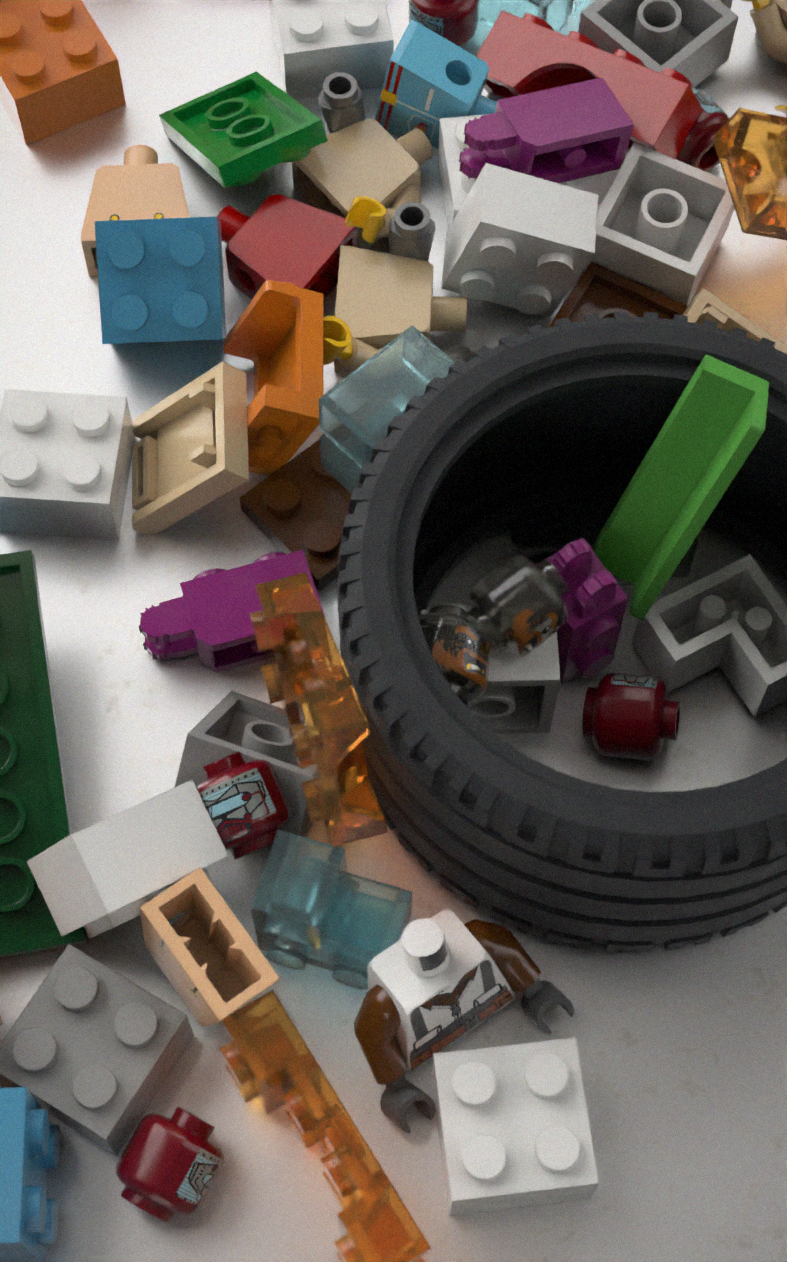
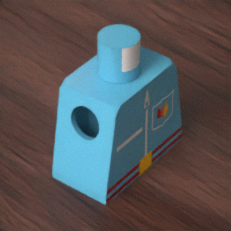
[375,20,497,148]

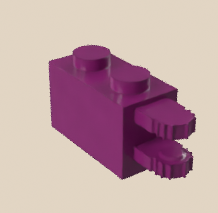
[524,538,628,685]

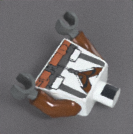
[354,909,574,1134]

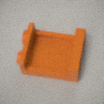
[223,280,324,476]

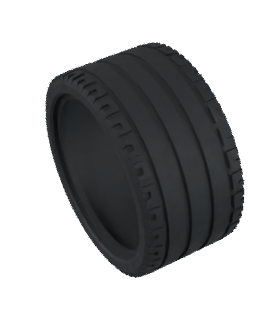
[337,312,787,952]

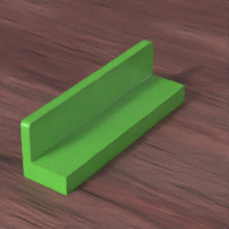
[591,355,769,620]

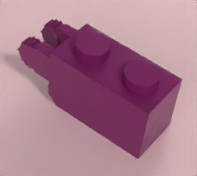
[459,77,634,183]
[138,550,326,673]

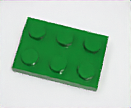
[159,71,328,188]

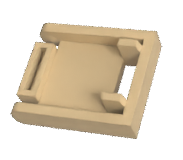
[132,361,249,535]

